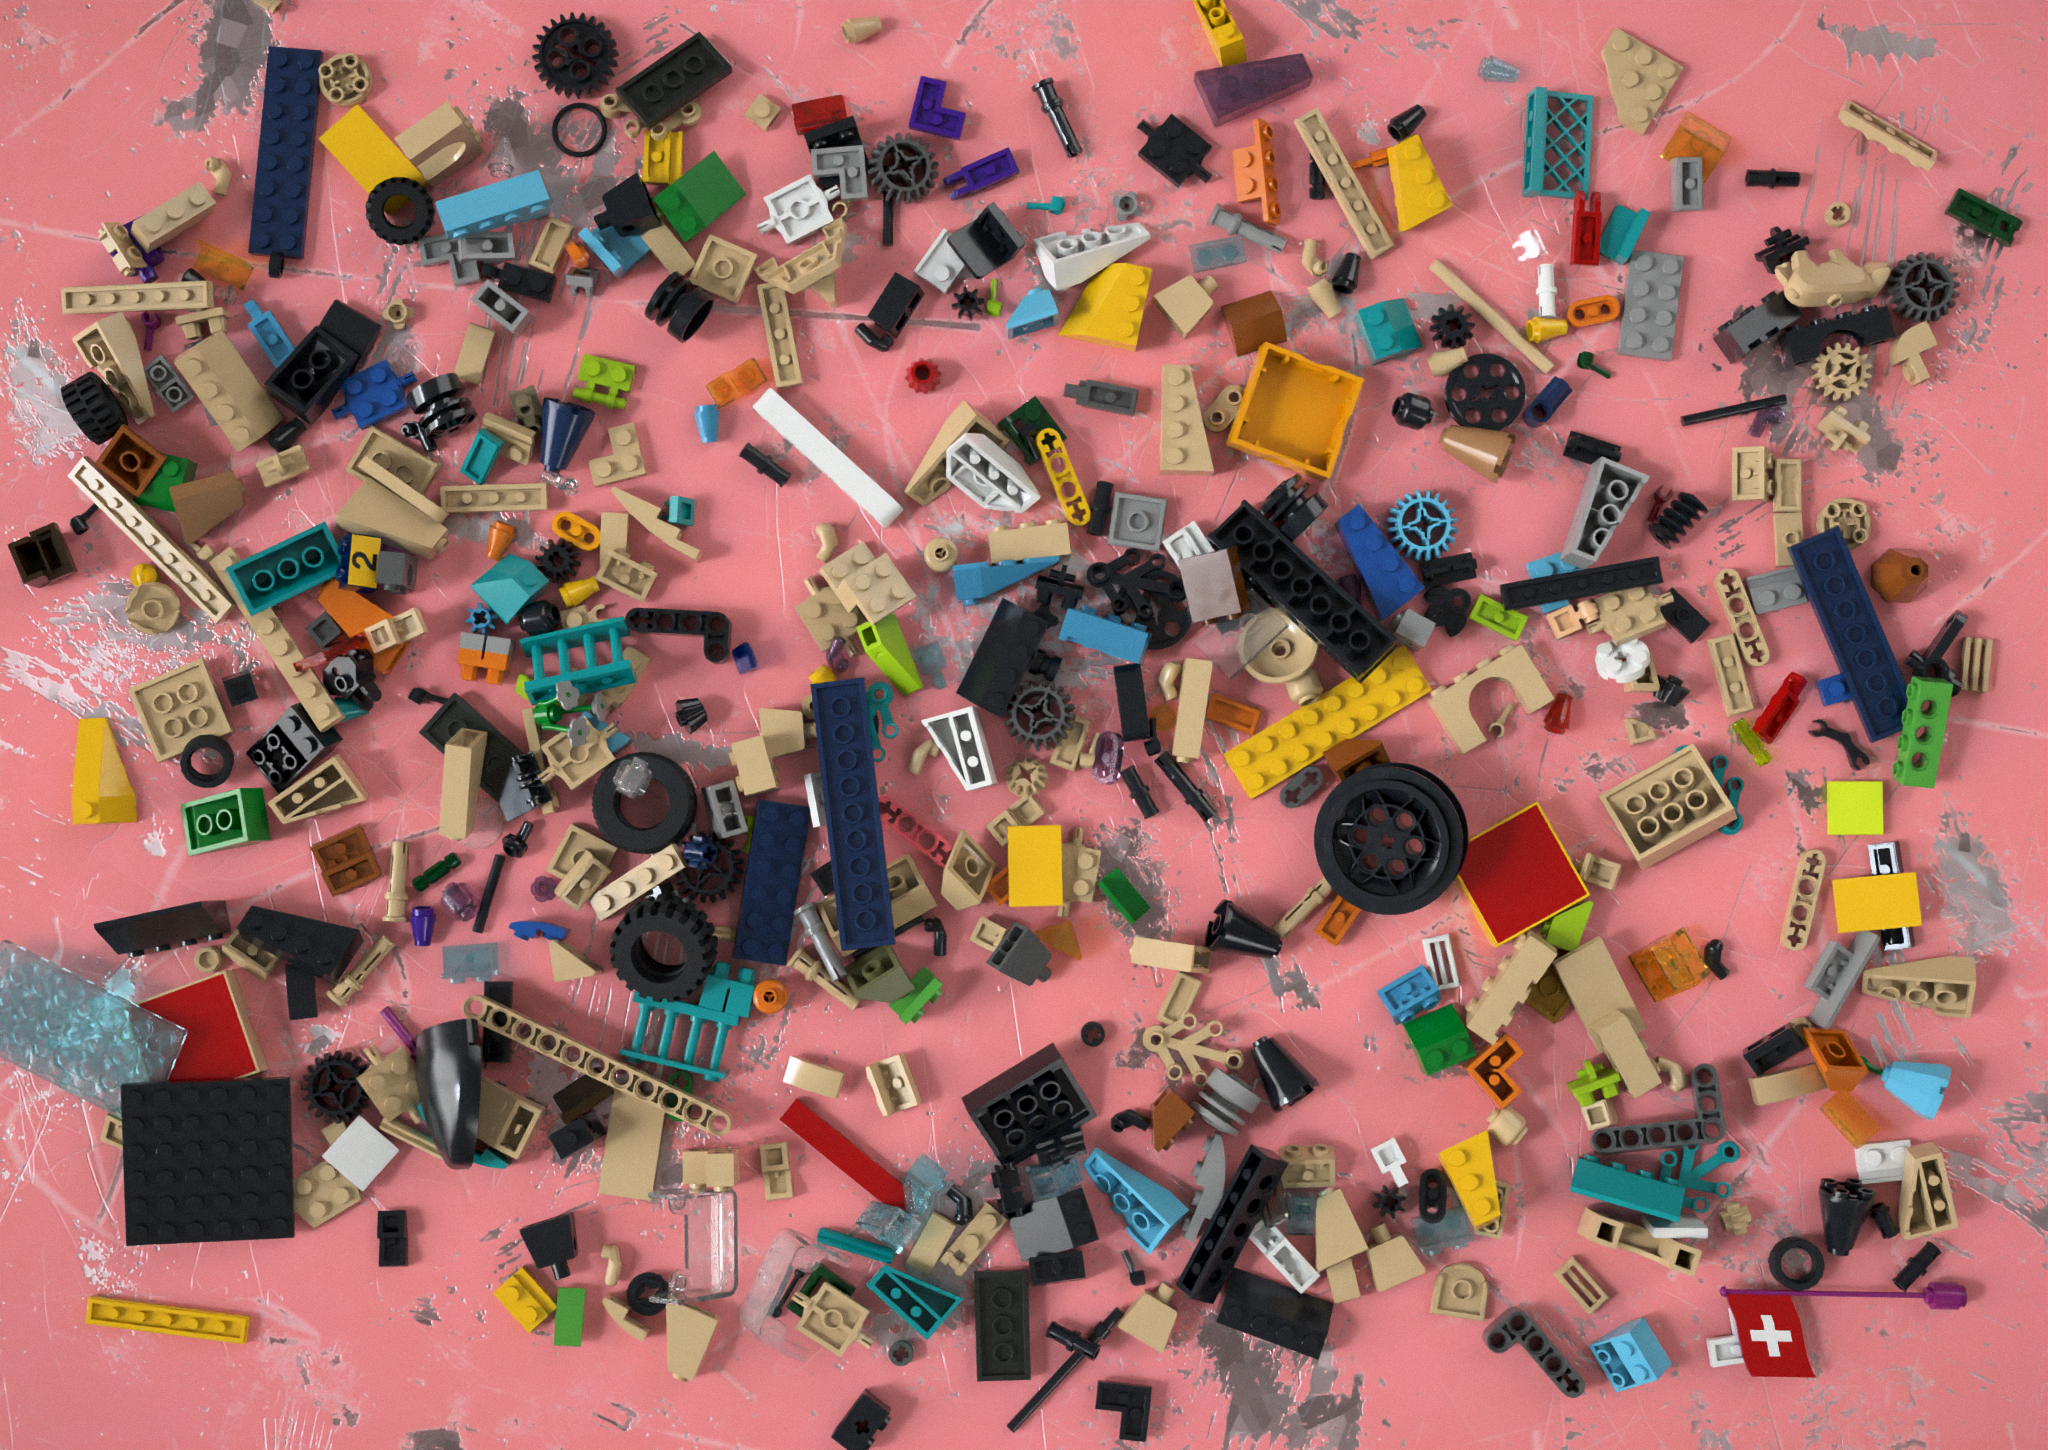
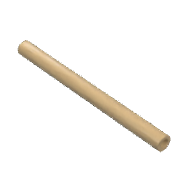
[1429,258,1555,374]

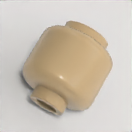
[924,537,959,573]
[1285,668,1323,707]
[1486,1106,1528,1146]

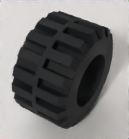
[365,177,435,245]
[61,371,128,445]

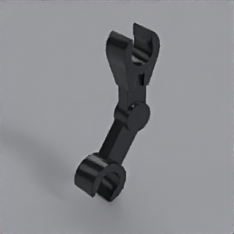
[1808,719,1870,771]

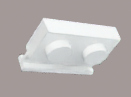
[914,229,965,294]
[1162,521,1214,570]
[1854,1139,1911,1184]

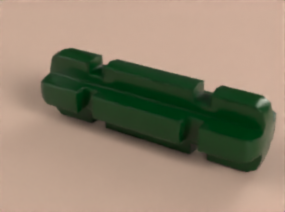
[412,852,461,892]

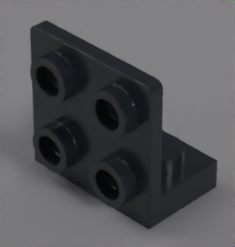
[803,116,871,190]

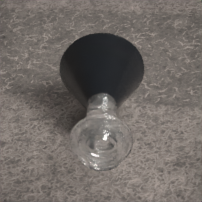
[176,268,238,306]

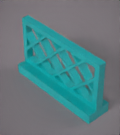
[1522,86,1593,201]

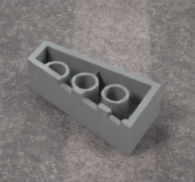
[1560,457,1650,570]

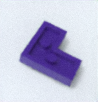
[908,76,966,141]

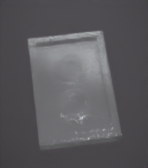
[1194,588,1289,681]

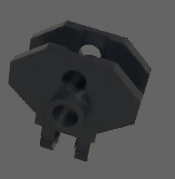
[323,648,382,712]

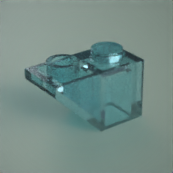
[902,1153,948,1219]
[1025,1156,1083,1203]
[856,1201,921,1254]

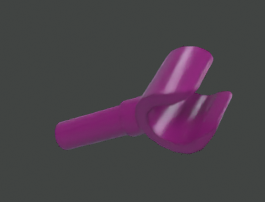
[141,311,161,351]

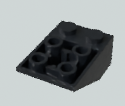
[246,702,343,794]

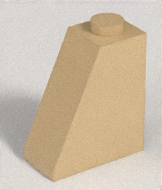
[1129,936,1212,974]
[1315,1187,1369,1273]
[666,1296,721,1382]

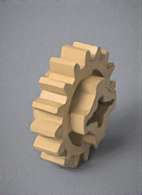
[1812,343,1872,401]

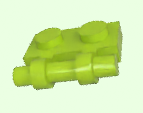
[573,354,636,410]

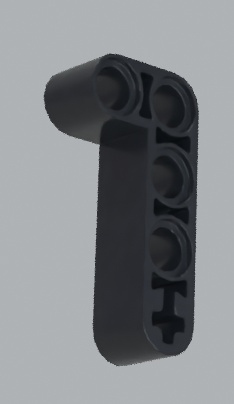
[625,608,732,664]

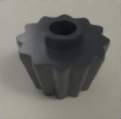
[1653,674,1691,707]
[675,698,708,735]

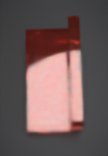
[792,94,847,136]

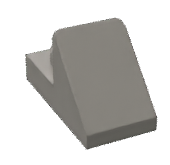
[458,232,515,266]

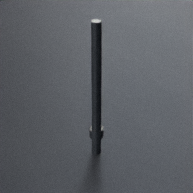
[1007,1307,1124,1433]

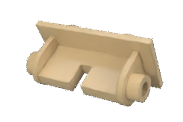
[98,222,147,277]

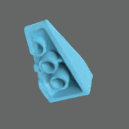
[1083,1148,1189,1255]

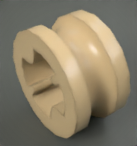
[1824,202,1851,228]

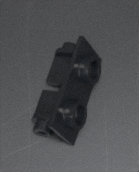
[1563,431,1622,465]
[1419,552,1477,588]
[991,1162,1027,1220]

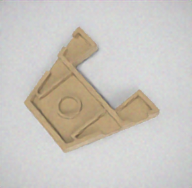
[753,217,847,294]
[294,1117,363,1228]

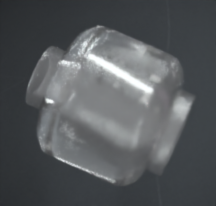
[613,757,653,799]

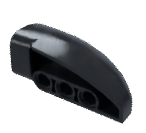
[415,1019,481,1170]

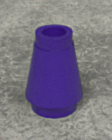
[409,906,436,946]

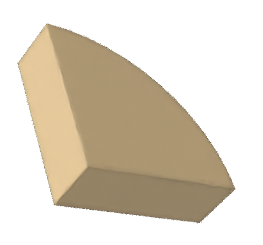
[1623,719,1658,745]

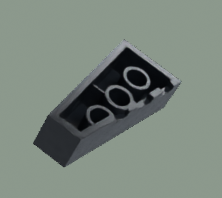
[237,906,364,985]

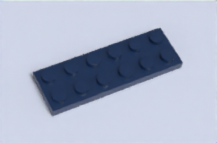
[732,799,810,966]

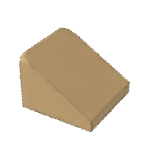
[1580,1097,1619,1131]

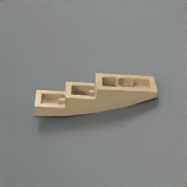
[611,486,703,563]

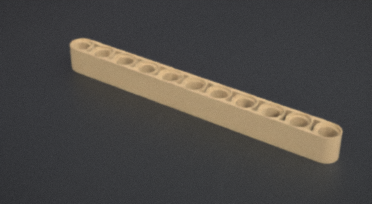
[462,995,733,1136]

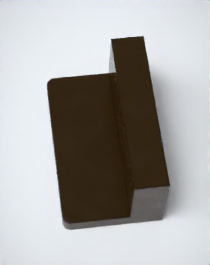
[553,1067,614,1125]

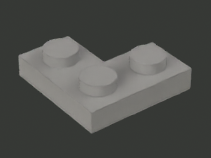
[811,145,868,202]
[417,234,482,287]

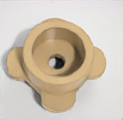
[382,298,415,330]

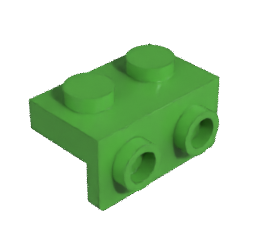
[889,967,943,1025]

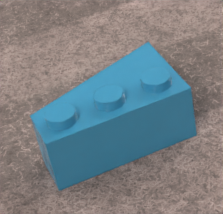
[1058,605,1152,664]

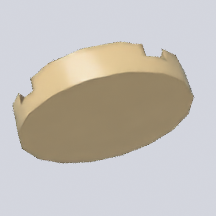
[125,581,181,635]

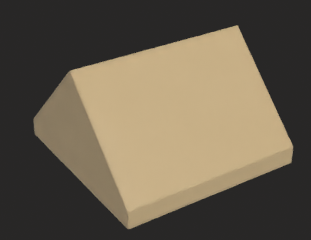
[549,939,604,982]

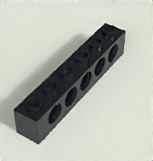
[1176,1144,1289,1304]

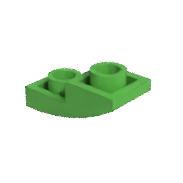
[554,1287,585,1347]

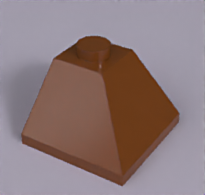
[95,424,168,498]
[1322,739,1390,784]

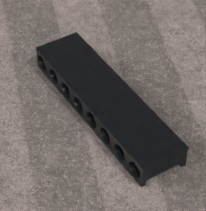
[1207,499,1398,684]

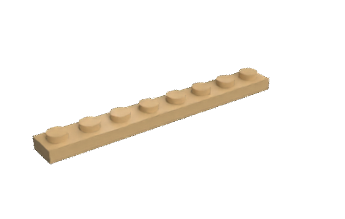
[68,456,236,624]
[209,546,345,733]

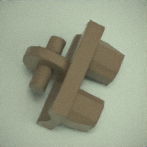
[508,385,542,434]

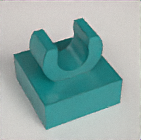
[663,496,695,526]

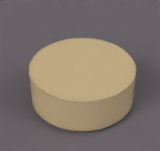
[194,946,223,973]

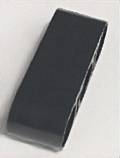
[1113,663,1150,742]

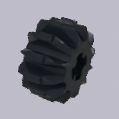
[1429,304,1475,349]
[535,538,581,584]

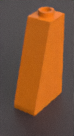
[318,578,413,675]

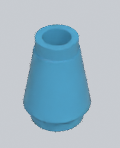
[694,404,720,443]

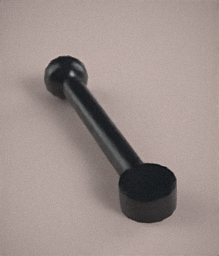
[771,1267,805,1318]

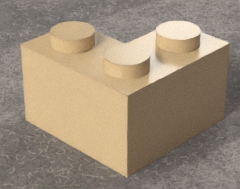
[728,735,781,797]
[683,1148,740,1192]

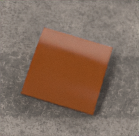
[310,824,382,897]

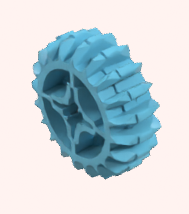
[1386,490,1459,561]

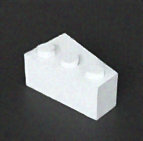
[921,706,998,791]

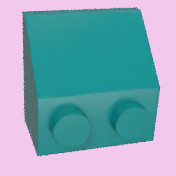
[1354,298,1422,366]

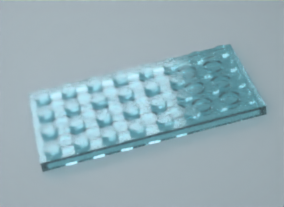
[0,940,188,1119]

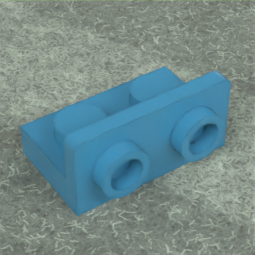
[1377,964,1441,1025]

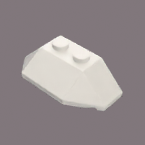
[946,433,1041,514]

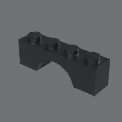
[1778,305,1896,368]

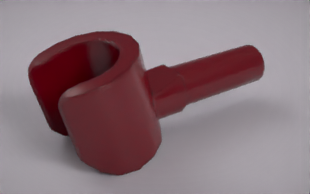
[1647,485,1673,523]

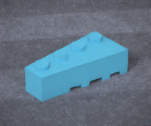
[436,170,550,240]

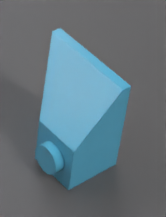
[1006,288,1059,340]

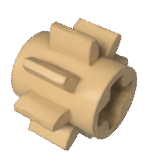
[1718,1201,1752,1236]

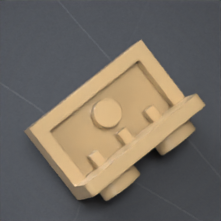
[595,548,658,603]
[865,1052,922,1117]

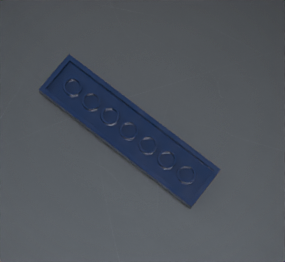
[248,46,324,259]
[1787,526,1908,743]

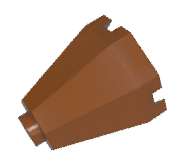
[1871,549,1928,603]

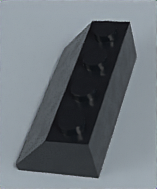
[956,598,1050,718]
[1214,1267,1333,1360]

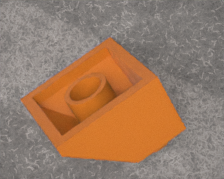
[1801,1027,1869,1092]

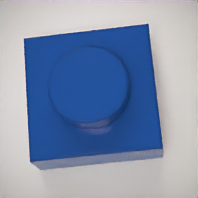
[1815,674,1851,706]

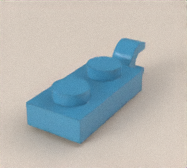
[243,299,295,369]

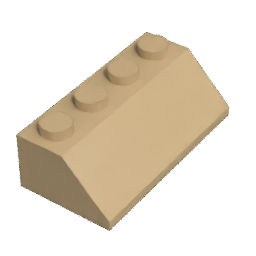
[174,329,284,452]
[816,853,938,957]

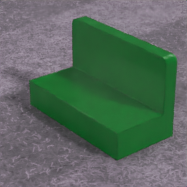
[1097,867,1151,925]

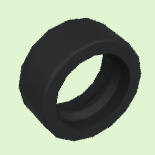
[180,734,234,788]
[1768,1237,1825,1291]

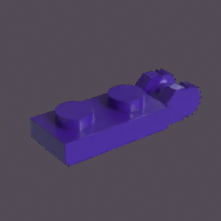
[943,147,1020,201]

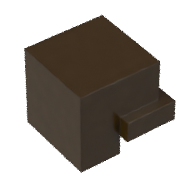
[7,522,78,588]

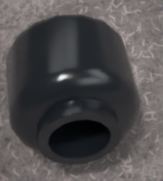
[1392,392,1434,430]
[518,600,561,636]

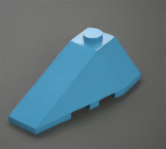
[953,556,1060,606]

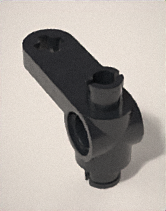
[1904,610,1968,697]

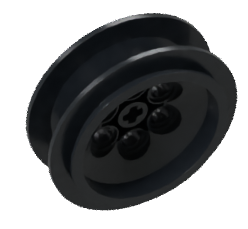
[1314,762,1469,915]

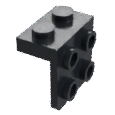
[947,202,1026,279]

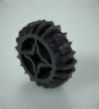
[674,831,744,903]
[301,1050,371,1124]

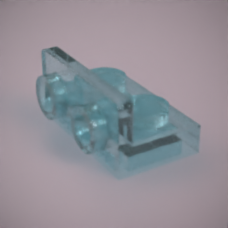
[441,943,499,984]

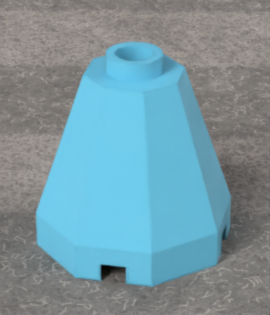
[1880,1061,1952,1121]

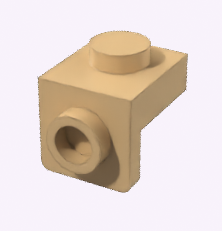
[1577,853,1623,891]

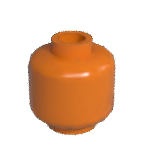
[753,978,789,1014]

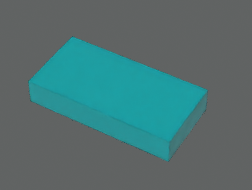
[460,428,505,485]

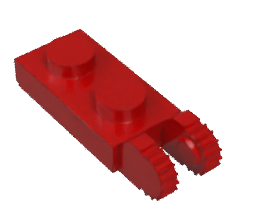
[1570,190,1602,266]

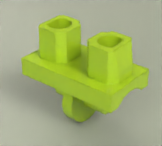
[1566,1059,1621,1107]

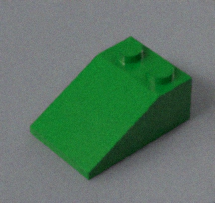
[651,151,746,242]
[181,788,271,856]

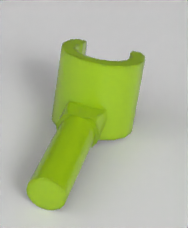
[986,279,1003,317]

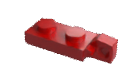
[1752,671,1808,745]

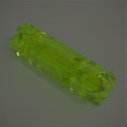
[1731,718,1772,766]

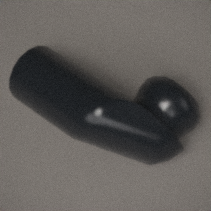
[855,323,894,352]
[401,421,438,453]
[925,917,947,956]
[1703,939,1730,980]
[1111,1109,1151,1133]
[945,1184,973,1226]

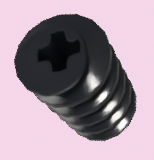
[1648,492,1708,550]

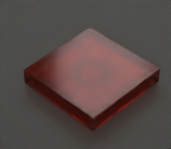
[293,632,366,672]

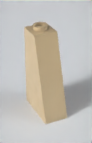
[336,477,449,559]
[1171,658,1213,764]
[439,728,488,841]

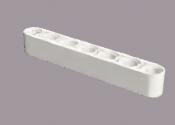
[752,388,904,529]

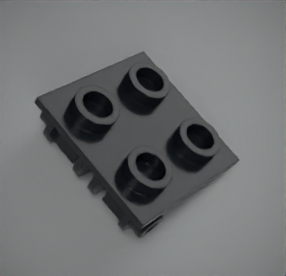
[487,751,553,822]

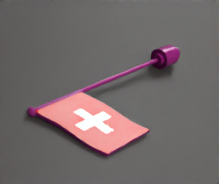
[1719,1282,1967,1378]

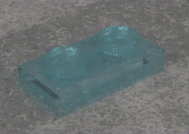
[1189,235,1247,273]

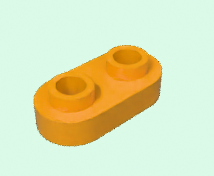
[552,511,600,552]

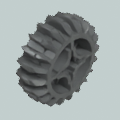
[868,133,939,205]
[1886,252,1960,323]
[1004,679,1076,752]

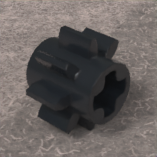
[952,286,984,321]
[1372,1185,1406,1219]

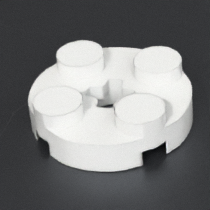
[1595,638,1651,683]

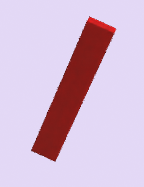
[780,1098,922,1221]

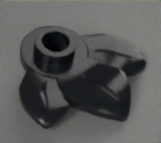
[1424,586,1471,637]

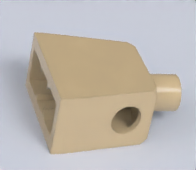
[1152,275,1219,339]
[759,708,817,759]
[1366,1222,1426,1293]
[1117,1282,1178,1353]

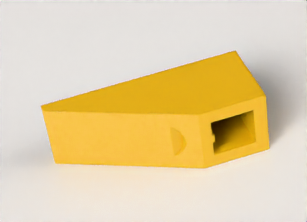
[1192,0,1247,70]

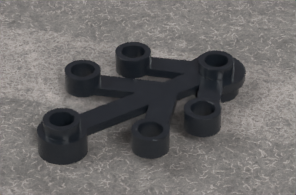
[1086,548,1186,620]

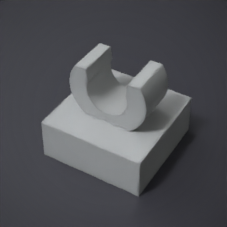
[566,267,598,298]

